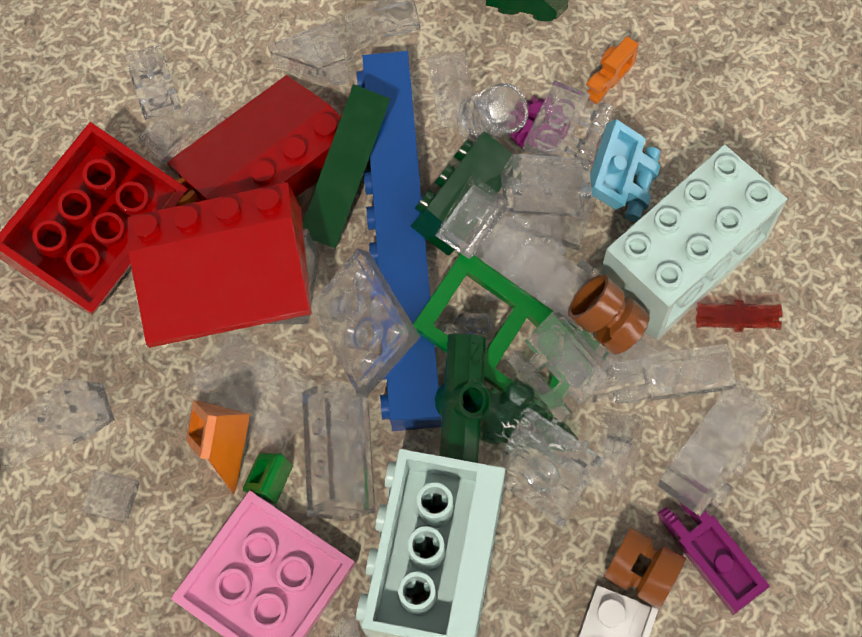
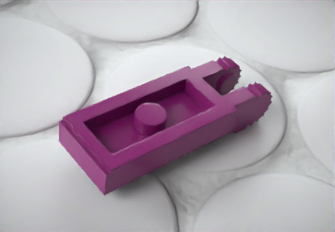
[657,492,770,615]

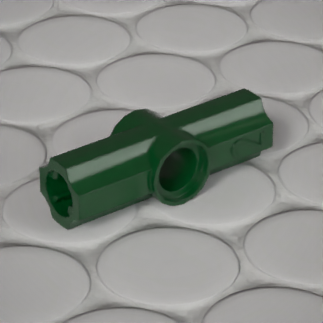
[435,334,491,463]

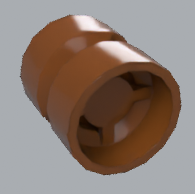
[568,274,650,354]
[603,527,686,609]

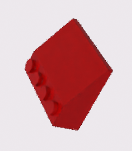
[167,75,341,201]
[0,122,188,315]
[128,182,312,348]

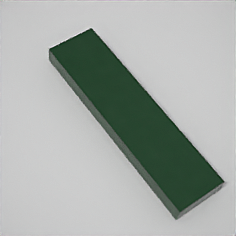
[302,84,391,249]

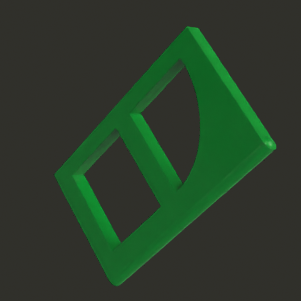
[410,247,598,422]

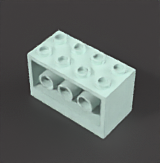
[601,144,787,342]
[356,449,505,637]

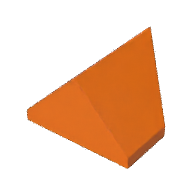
[186,400,250,494]

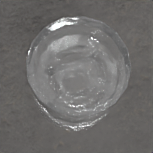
[456,83,528,143]

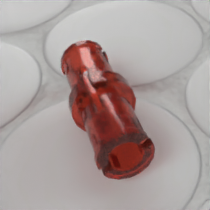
[696,300,783,332]

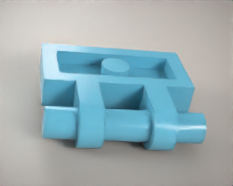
[585,119,661,222]

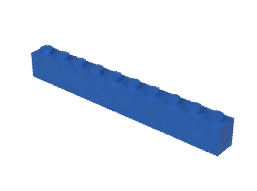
[356,51,442,432]

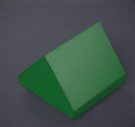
[243,453,293,504]

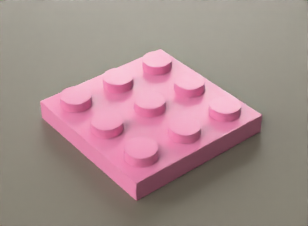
[171,490,356,637]

